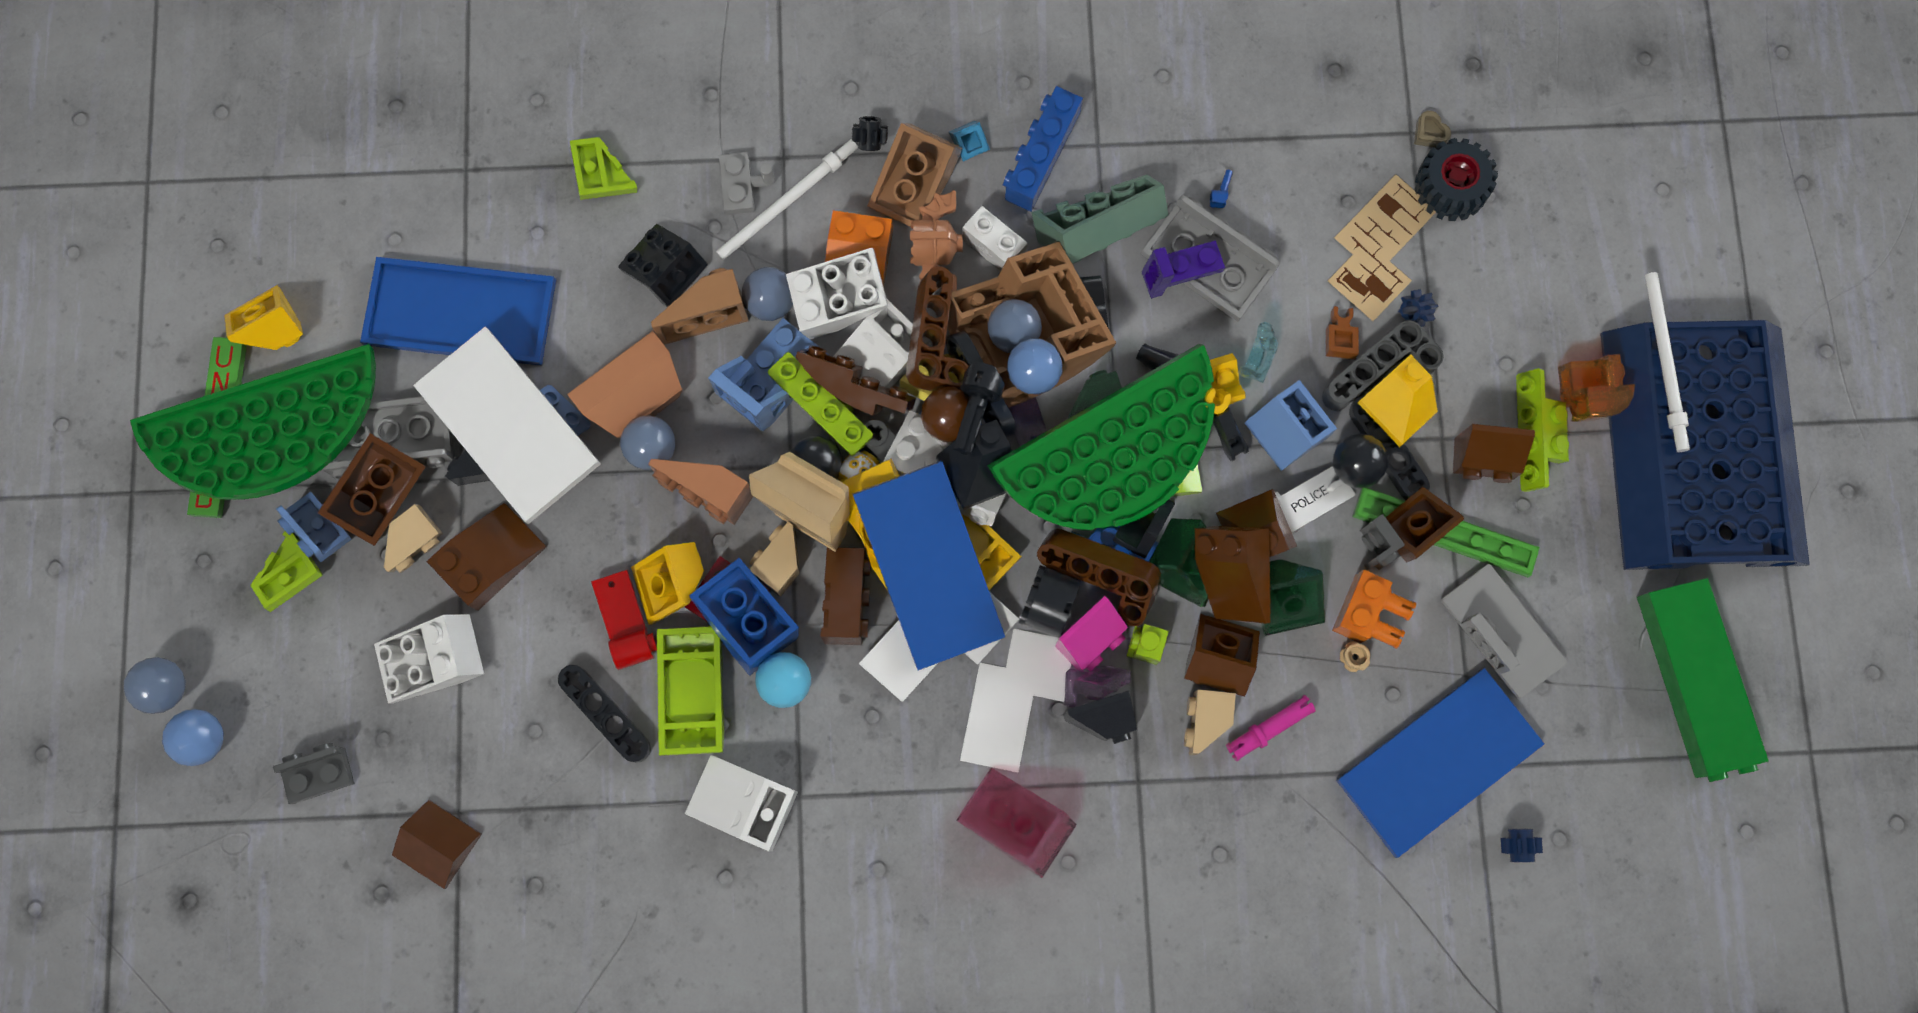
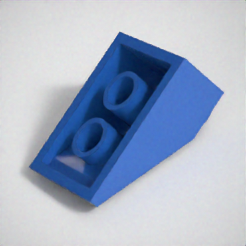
[689,558,799,676]

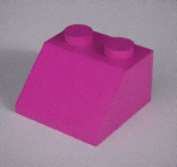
[1055,596,1128,673]

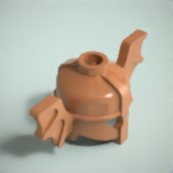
[910,190,963,292]

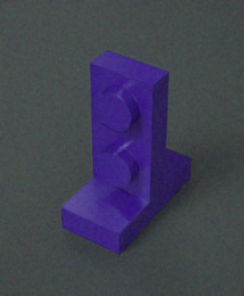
[1141,240,1226,299]

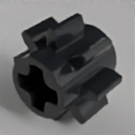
[852,116,888,151]

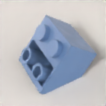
[1245,380,1337,471]

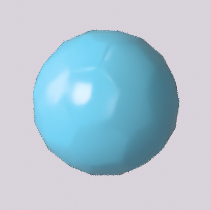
[755,652,811,708]

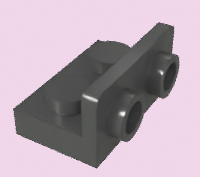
[1360,514,1405,571]
[273,743,355,804]

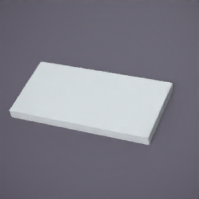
[413,327,601,524]

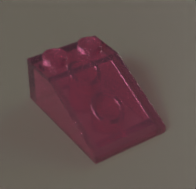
[956,768,1077,878]

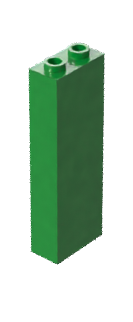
[1637,578,1769,782]

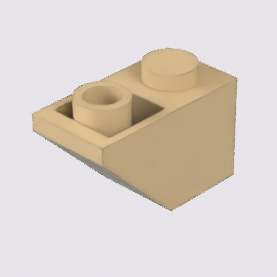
[384,504,443,573]
[749,522,800,597]
[1184,690,1236,755]

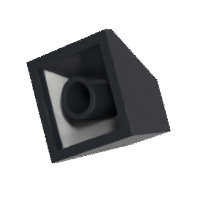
[936,420,1012,510]
[1063,690,1137,744]

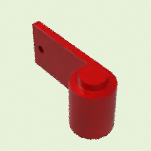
[591,570,657,671]

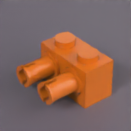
[1332,570,1417,649]

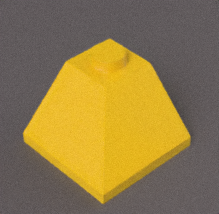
[224,285,303,350]
[1357,354,1438,447]
[631,542,704,625]

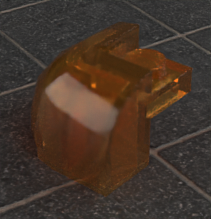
[1558,354,1635,422]

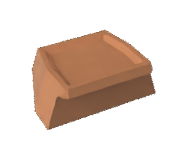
[567,331,682,438]

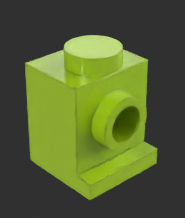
[1126,624,1169,665]

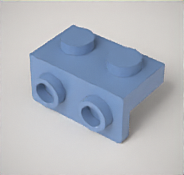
[276,491,352,562]

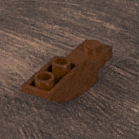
[796,346,916,415]

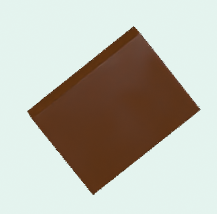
[1385,487,1464,563]
[392,800,482,889]

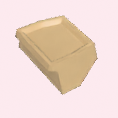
[749,452,850,552]

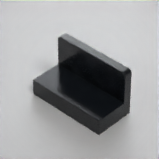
[1113,499,1175,559]

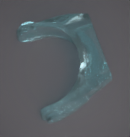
[1239,322,1278,383]

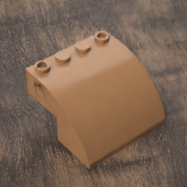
[947,242,1116,408]

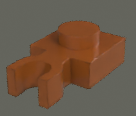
[1326,306,1359,359]

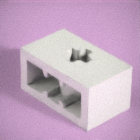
[962,206,1028,271]

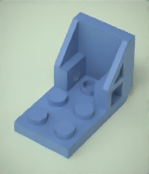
[708,318,829,432]

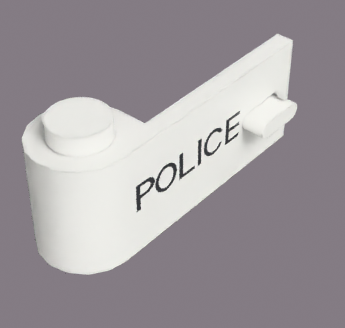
[1275,466,1356,534]

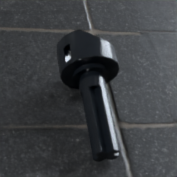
[953,362,1005,455]

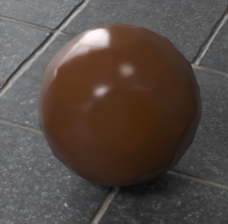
[921,387,970,442]

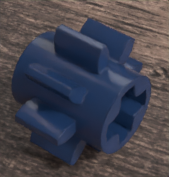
[1398,289,1439,327]
[1500,829,1543,862]

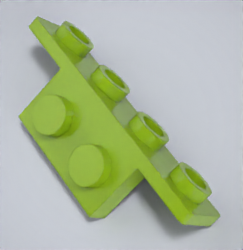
[768,352,873,456]
[1516,368,1569,492]

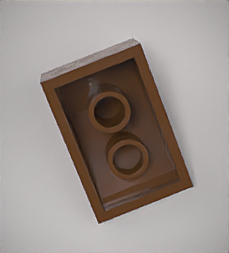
[317,433,426,546]
[426,503,547,611]
[1195,526,1270,624]

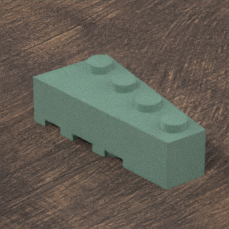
[1031,175,1168,263]

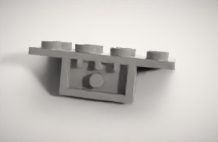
[1441,564,1567,699]

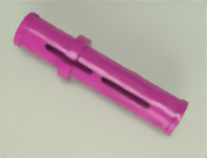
[1226,695,1316,761]

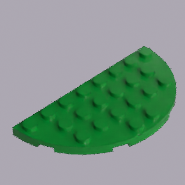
[130,344,376,500]
[987,344,1215,530]

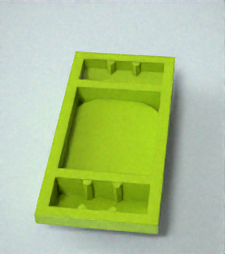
[657,627,724,756]

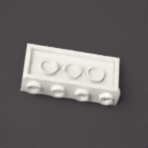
[883,410,1007,526]

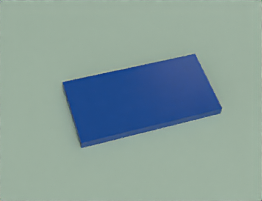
[360,257,556,366]
[852,461,1005,671]
[1336,668,1544,858]

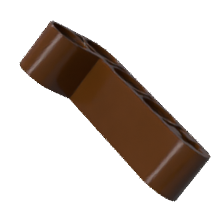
[906,266,968,391]
[1037,529,1161,627]

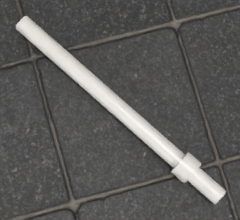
[716,139,858,260]
[1645,272,1690,452]

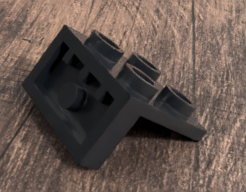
[618,224,708,307]

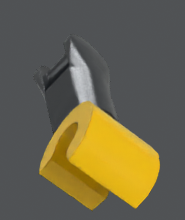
[1205,387,1249,461]

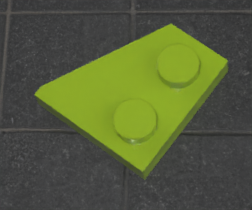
[570,137,637,200]
[250,531,323,612]

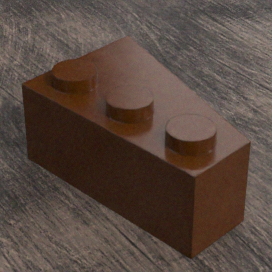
[820,547,871,645]

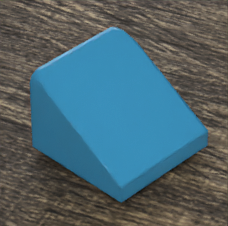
[949,121,990,161]

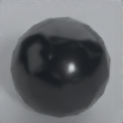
[1333,433,1389,489]
[791,436,843,479]

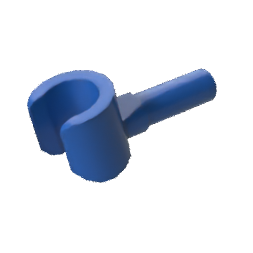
[1209,170,1233,208]

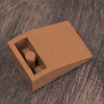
[648,459,753,525]

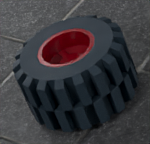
[1415,138,1498,221]

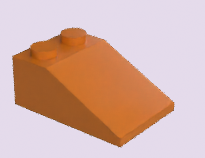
[825,210,893,287]

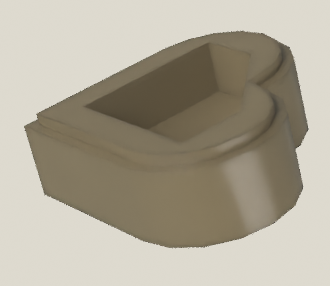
[1414,111,1451,148]

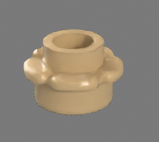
[1340,641,1370,672]

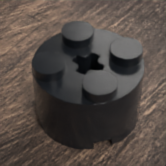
[1018,565,1081,638]

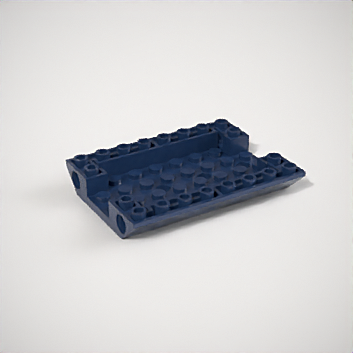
[1600,320,1810,570]

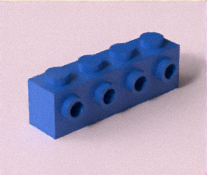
[1003,86,1083,212]

